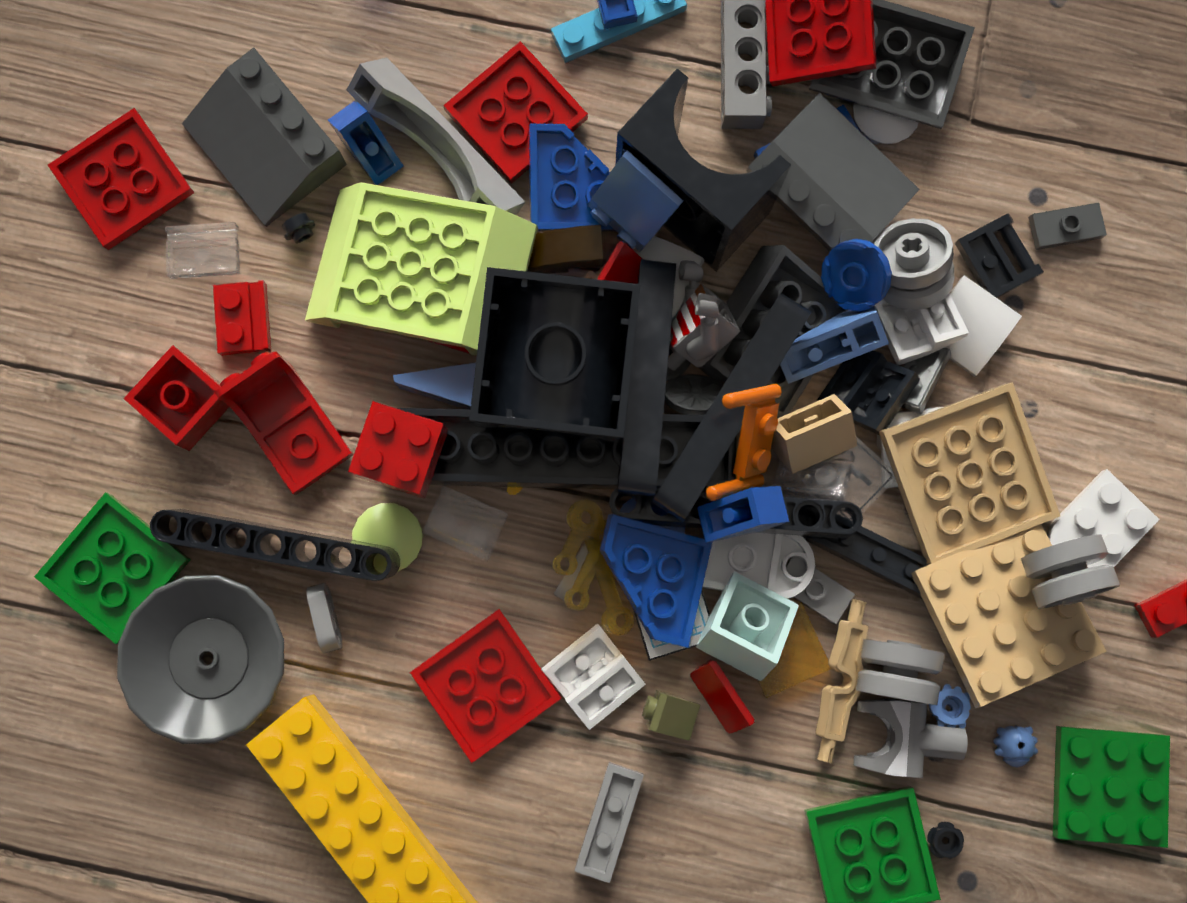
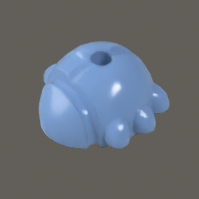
[928,684,971,728]
[993,725,1038,768]

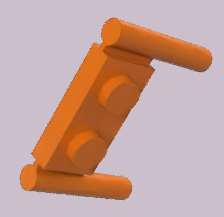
[706,384,782,501]

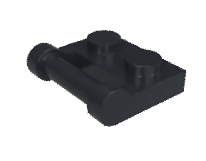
[954,213,1044,298]

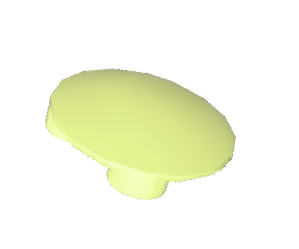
[352,503,423,573]

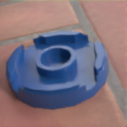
[821,239,892,312]

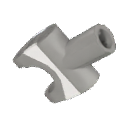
[853,699,968,778]

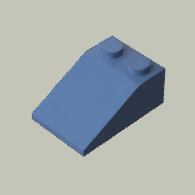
[588,150,683,252]

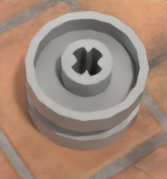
[874,218,955,310]
[1021,534,1120,609]
[856,639,945,705]

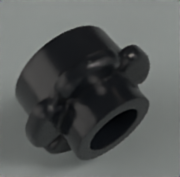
[282,213,315,243]
[927,822,964,859]

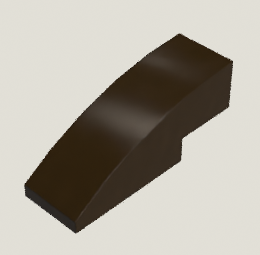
[527,225,603,274]

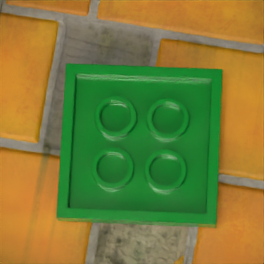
[34,492,191,644]
[1053,726,1170,848]
[804,786,941,903]

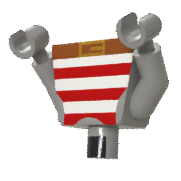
[668,260,740,371]

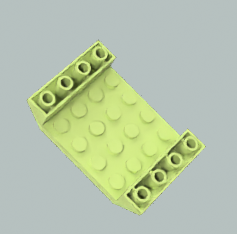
[305,182,538,356]

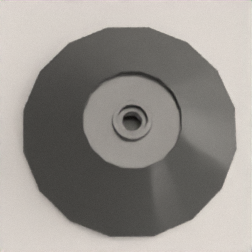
[117,575,284,744]

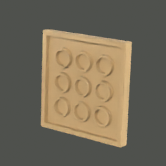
[879,382,1060,565]
[911,524,1107,709]

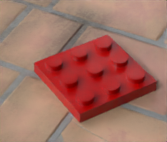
[765,0,876,87]
[443,41,588,184]
[48,108,195,250]
[410,609,562,763]

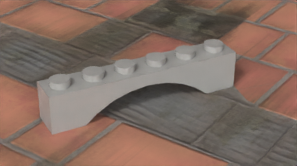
[346,57,525,215]

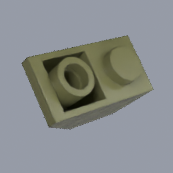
[642,690,700,741]

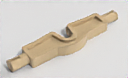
[816,599,868,763]

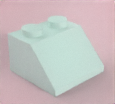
[696,571,799,681]

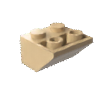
[771,394,857,474]

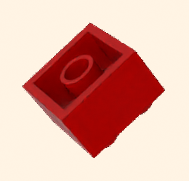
[123,345,229,451]
[348,401,448,499]

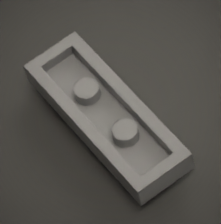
[574,762,644,883]

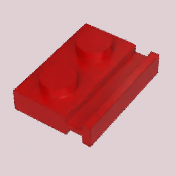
[213,280,272,356]

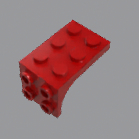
[215,351,354,495]

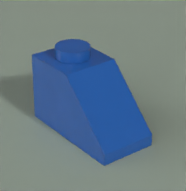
[328,100,404,185]
[697,486,789,543]

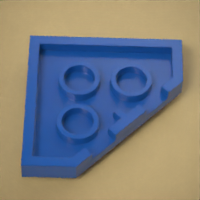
[529,123,616,231]
[600,514,713,648]

